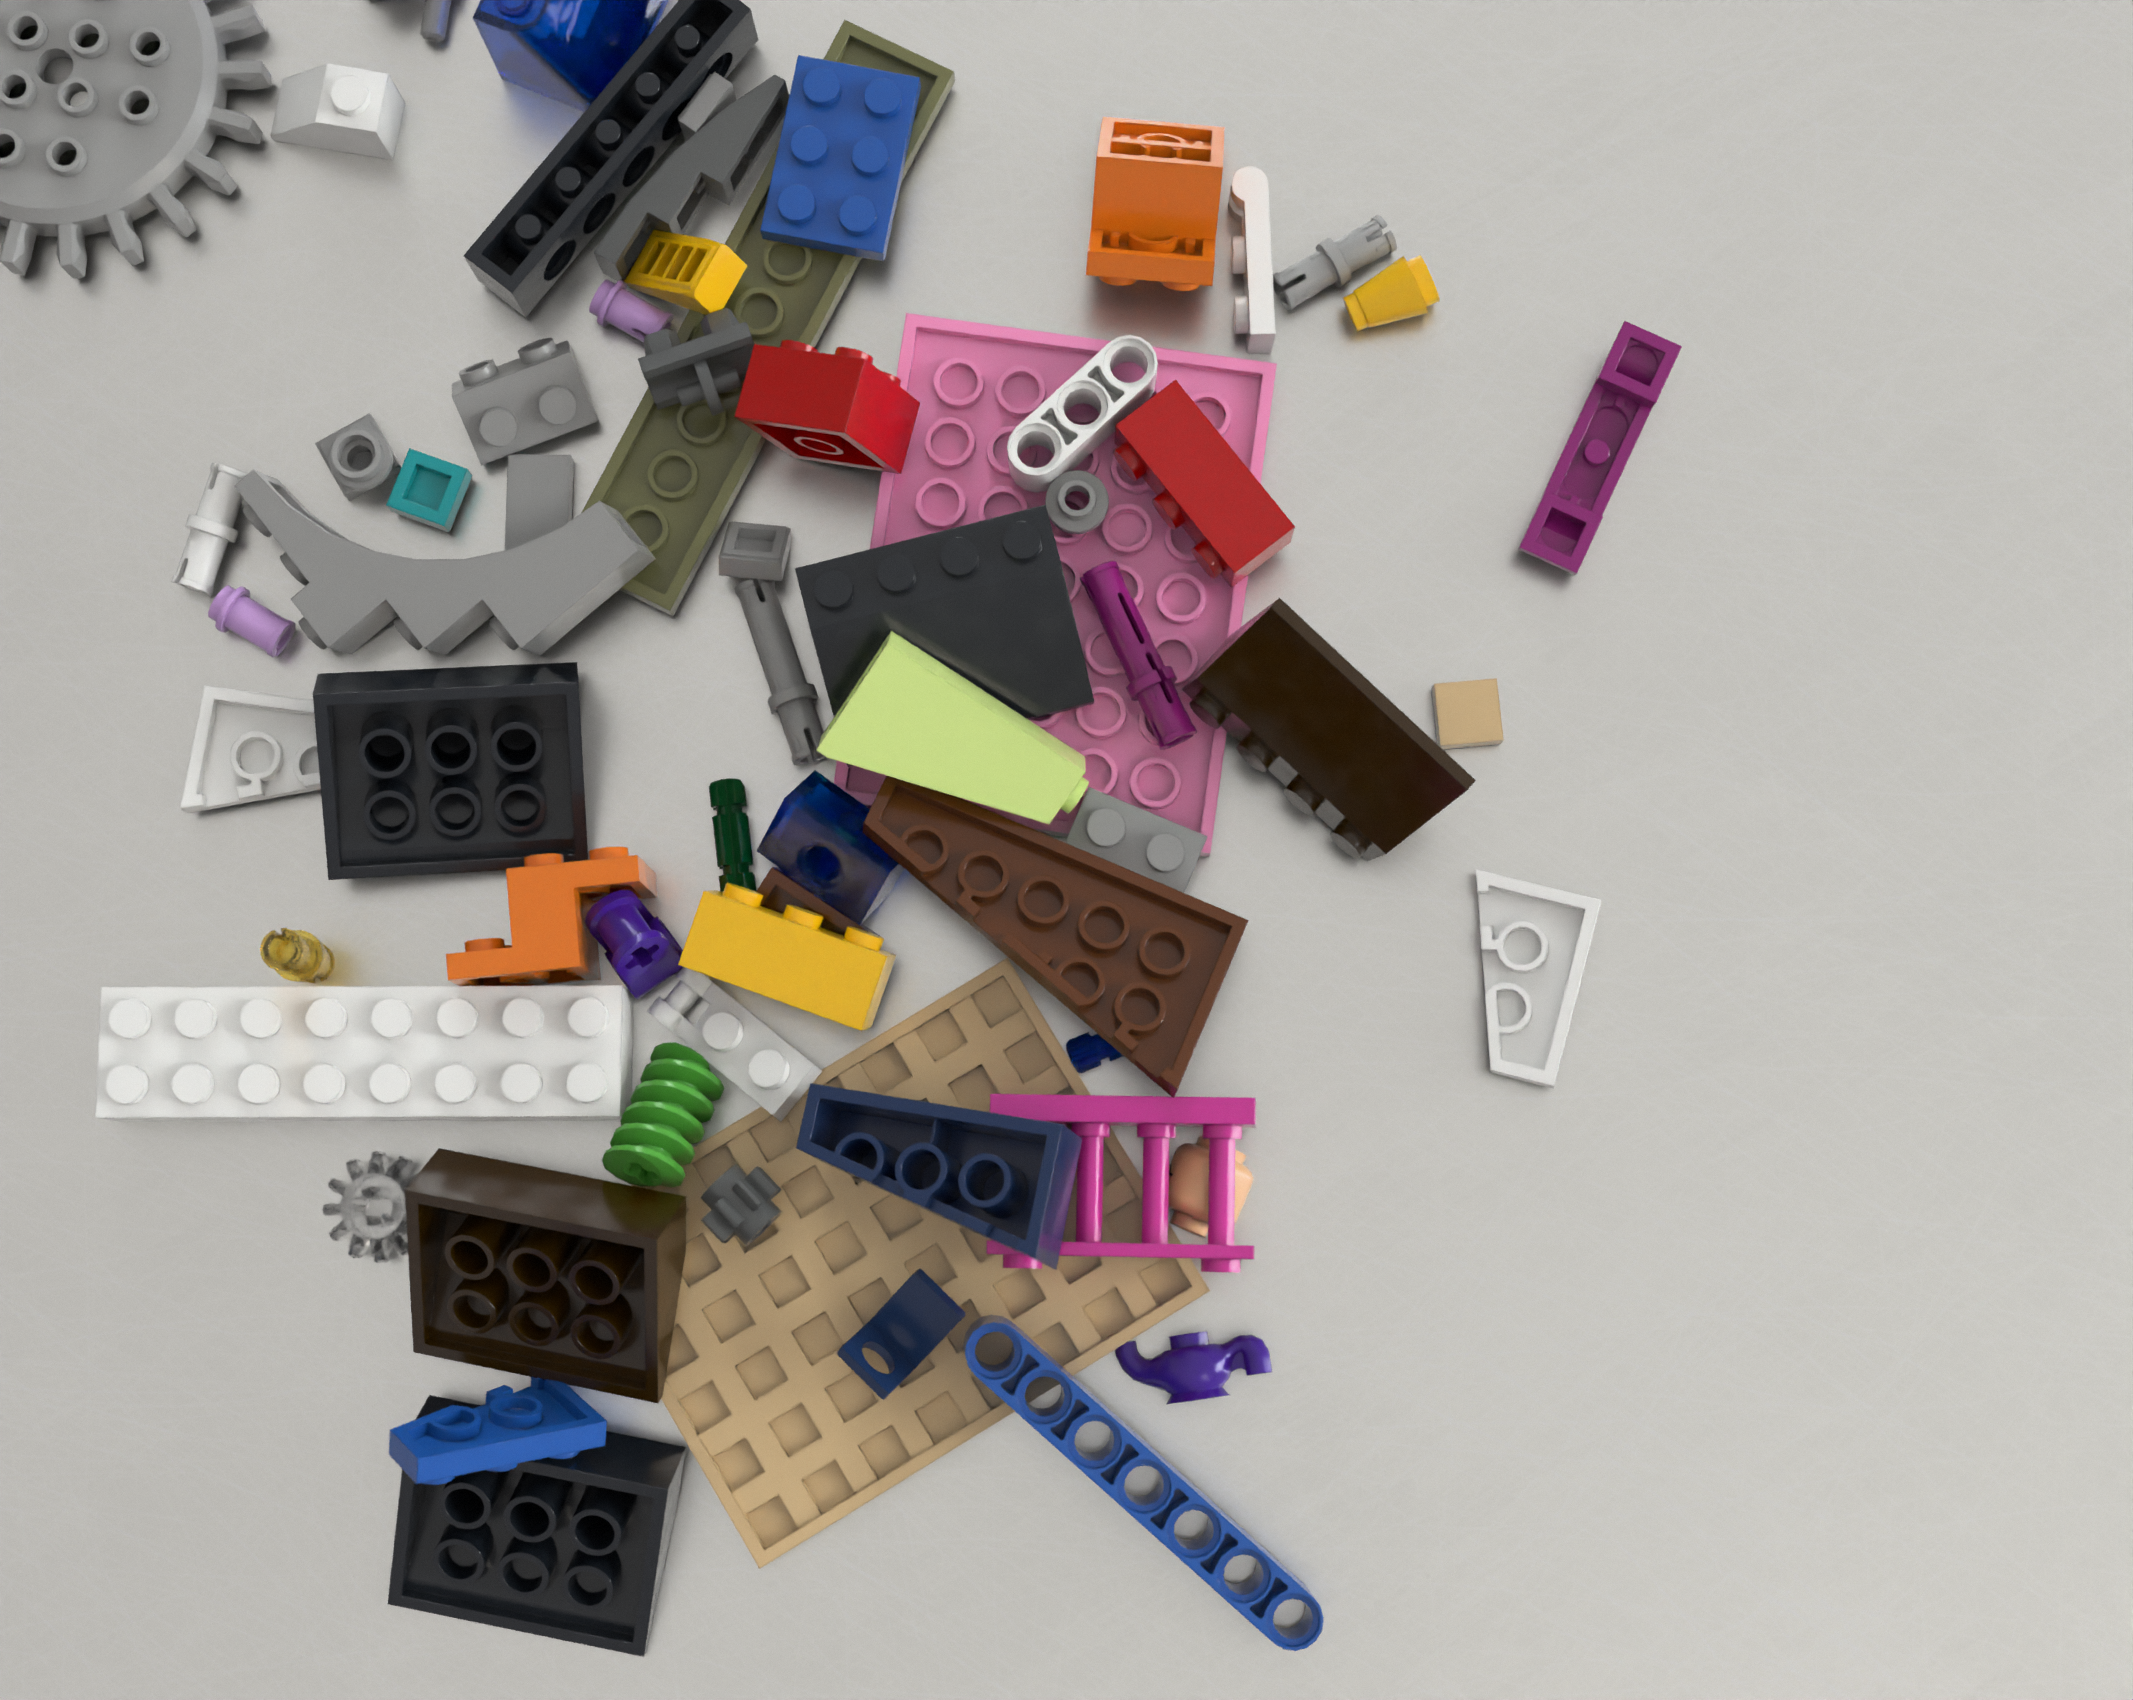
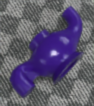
[1115,1331,1272,1405]

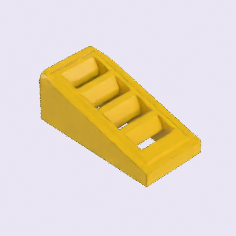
[624,230,748,315]

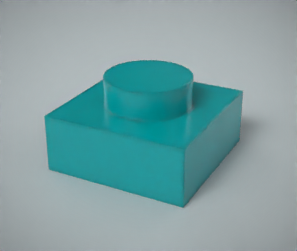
[386,448,473,533]

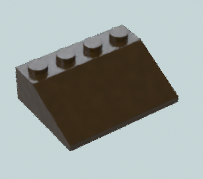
[1182,598,1476,861]
[405,1148,686,1403]

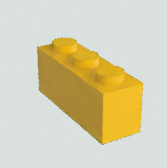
[678,883,897,1031]

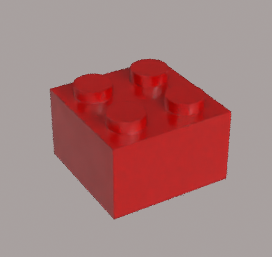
[734,340,920,474]

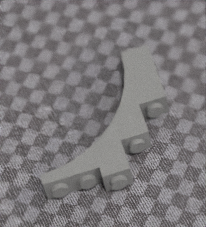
[234,470,656,655]

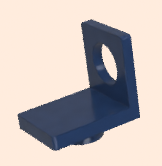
[836,1269,966,1400]

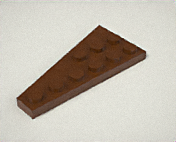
[863,776,1249,1098]

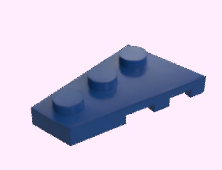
[389,1377,607,1485]

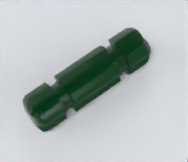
[709,778,756,892]

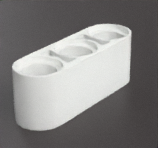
[1007,335,1158,492]

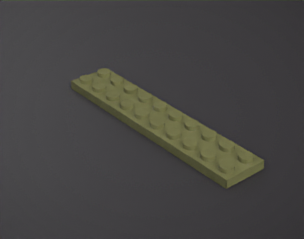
[581,20,955,616]

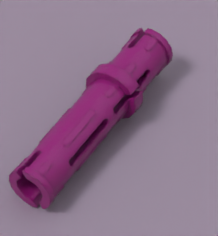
[1080,561,1197,750]

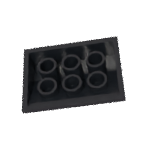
[795,505,1094,767]
[313,662,588,880]
[388,1395,686,1657]

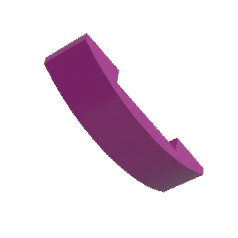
[1518,321,1682,575]

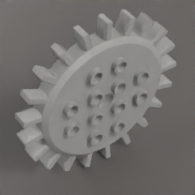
[0,0,271,278]

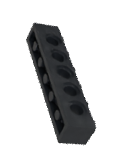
[464,0,758,317]

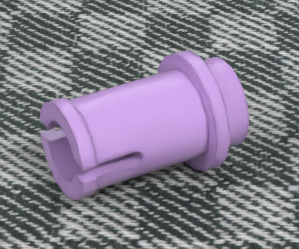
[589,279,674,342]
[208,585,296,657]

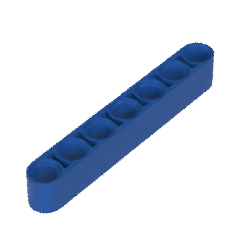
[963,1315,1324,1651]

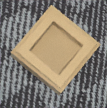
[1431,678,1504,749]

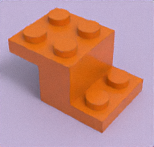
[1086,117,1225,291]
[446,847,658,986]

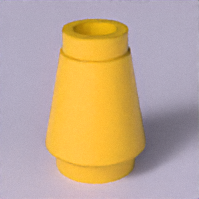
[1342,255,1440,332]

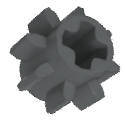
[701,1164,782,1246]

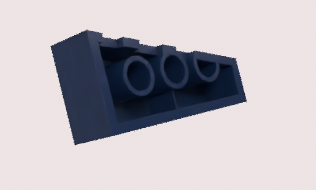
[796,1083,1082,1270]

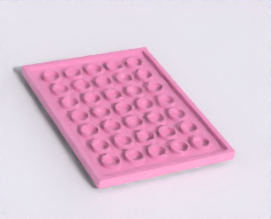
[831,313,1277,857]

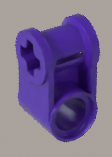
[585,890,683,1000]

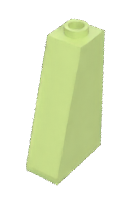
[816,631,1089,825]

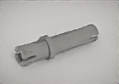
[734,578,825,766]

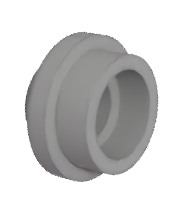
[328,427,393,491]
[1045,470,1109,534]

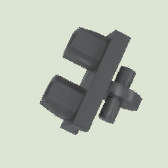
[638,308,754,416]

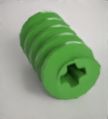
[602,1042,724,1187]

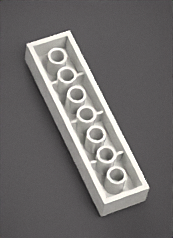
[95,985,634,1122]

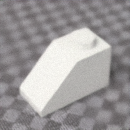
[270,64,405,160]

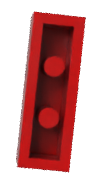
[1113,380,1295,588]

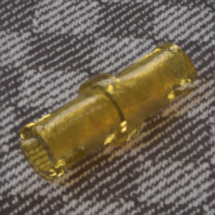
[260,928,335,983]

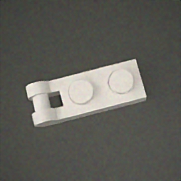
[1228,166,1276,354]
[647,967,822,1121]

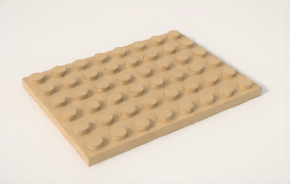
[631,958,1210,1569]

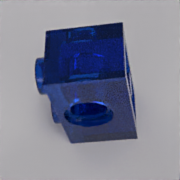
[757,770,904,925]

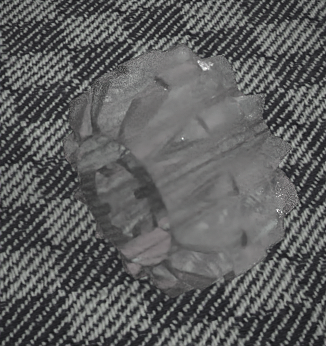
[322,1151,417,1263]

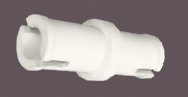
[171,463,247,595]

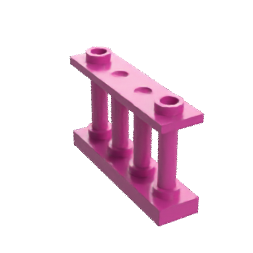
[986,1094,1256,1273]

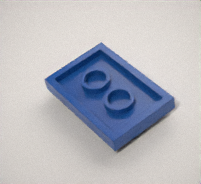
[760,55,921,262]

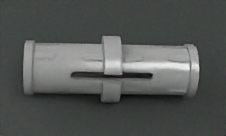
[1273,215,1397,311]

